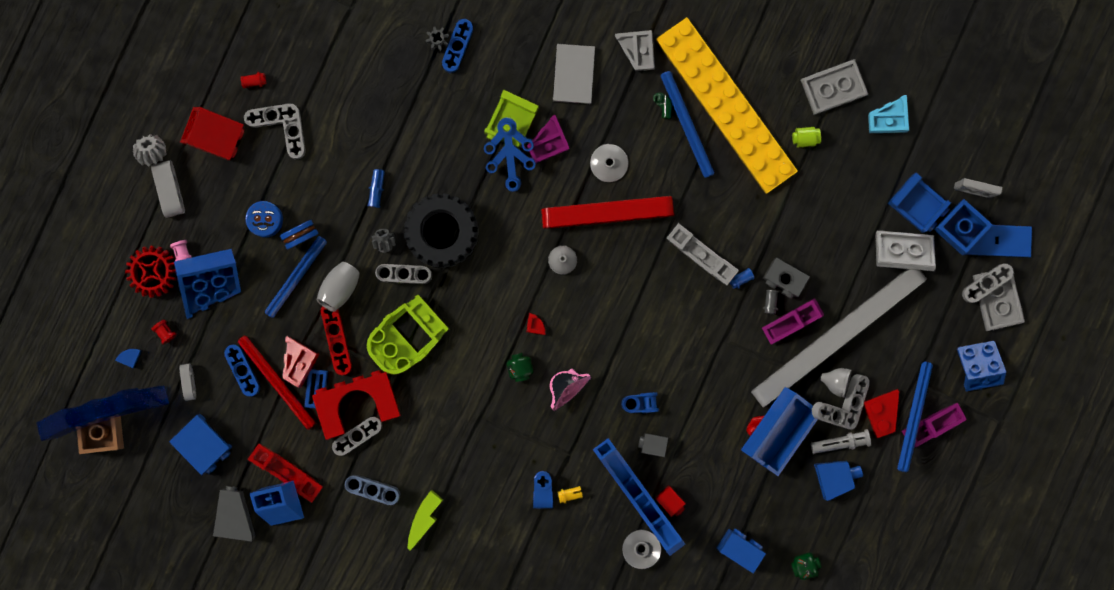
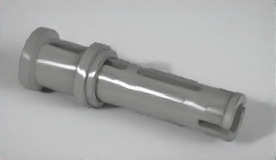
[811,429,871,454]

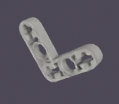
[244,104,306,159]
[812,374,869,429]

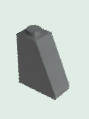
[213,486,256,542]

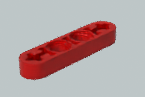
[321,306,352,375]

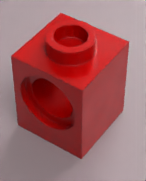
[655,485,686,517]

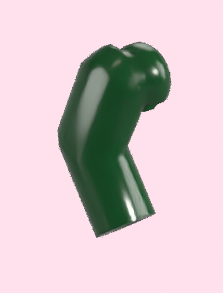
[653,92,672,119]

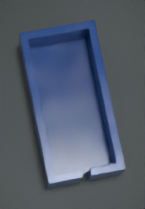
[741,387,822,476]

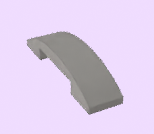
[666,223,739,286]

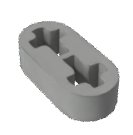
[180,363,196,401]

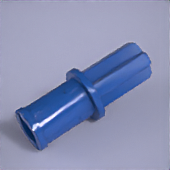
[367,169,385,208]

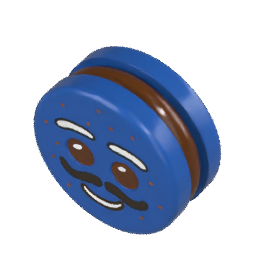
[246,201,283,237]
[280,220,318,249]

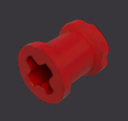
[151,319,177,345]

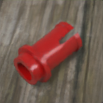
[241,72,266,88]

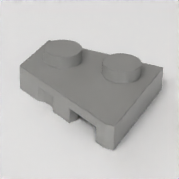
[615,30,655,71]

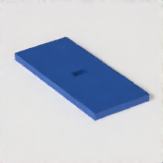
[964,225,1032,257]

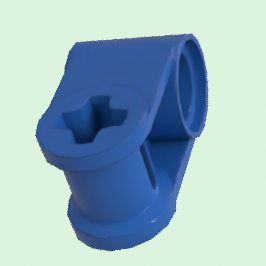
[621,392,659,413]
[533,471,553,509]

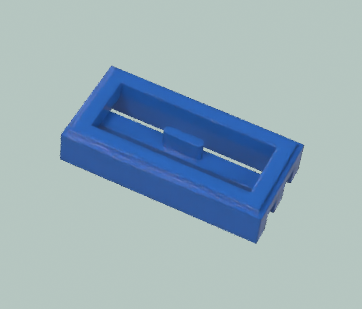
[305,369,328,408]

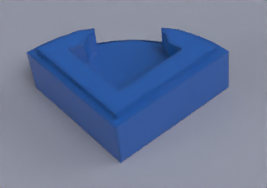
[115,349,142,368]

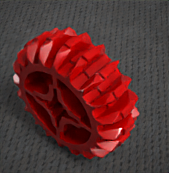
[125,246,177,298]

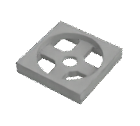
[954,178,1002,198]

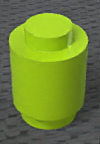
[792,127,821,147]

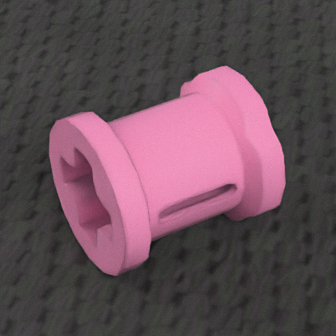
[170,240,192,261]

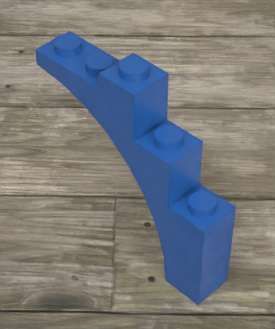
[593,438,686,556]

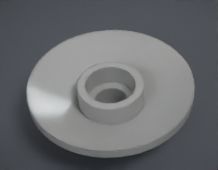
[590,144,628,182]
[622,530,661,569]

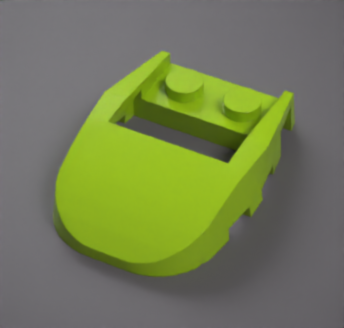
[367,295,449,374]

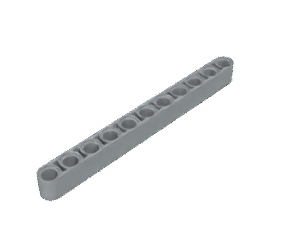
[751,269,927,407]

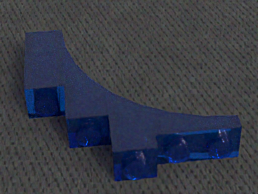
[36,386,169,441]

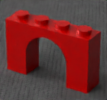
[312,369,401,440]

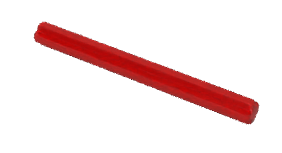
[238,336,316,429]

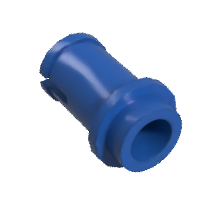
[730,268,755,289]

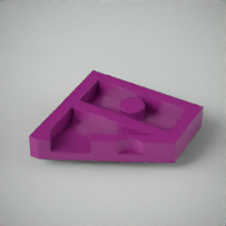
[527,115,570,163]

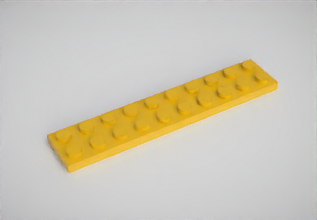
[656,17,798,194]

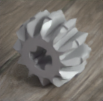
[133,134,167,167]

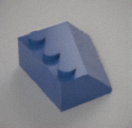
[174,249,241,319]

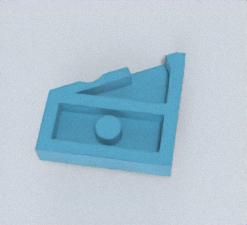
[868,95,909,133]

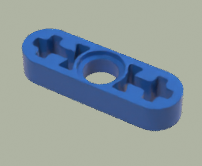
[442,19,473,73]
[224,345,260,396]

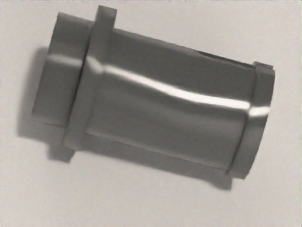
[763,290,779,314]

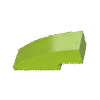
[407,490,443,551]

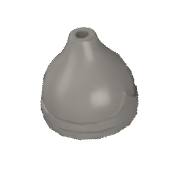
[548,246,577,275]
[821,368,852,398]

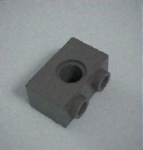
[763,258,810,299]

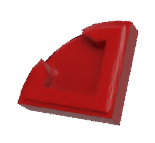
[526,313,545,335]

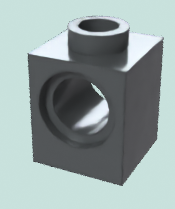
[638,433,668,457]

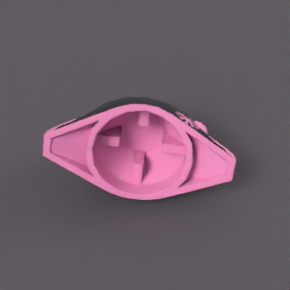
[550,369,591,411]

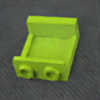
[484,90,539,149]

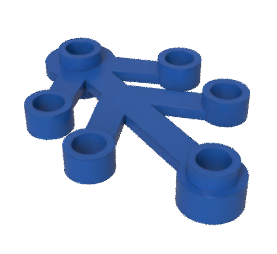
[484,117,536,191]

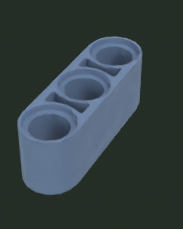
[345,475,401,505]

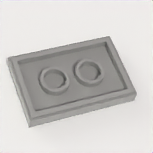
[553,44,595,104]
[801,59,868,115]
[876,231,936,271]
[973,269,1025,331]

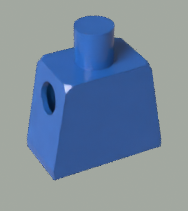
[814,461,863,501]

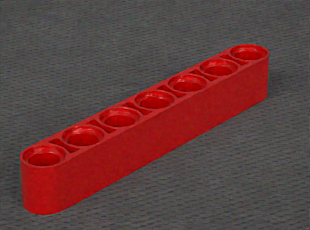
[541,196,674,229]

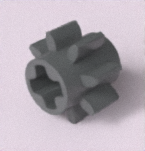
[425,27,449,51]
[372,229,396,253]

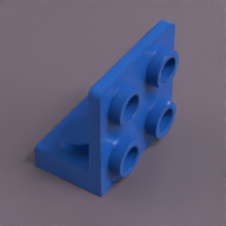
[957,341,1006,391]

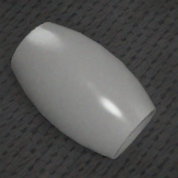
[317,262,360,312]

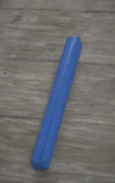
[660,71,714,178]
[897,362,933,472]

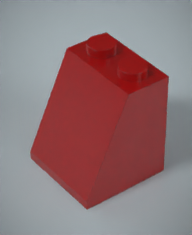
[180,107,244,160]

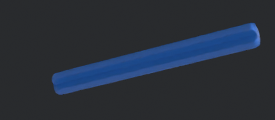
[265,236,327,318]

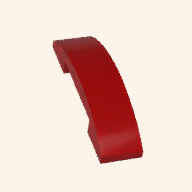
[247,443,323,503]

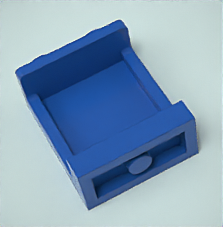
[888,173,951,233]
[169,414,232,475]

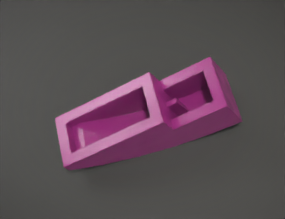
[762,298,824,344]
[902,403,967,447]

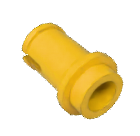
[557,486,583,504]

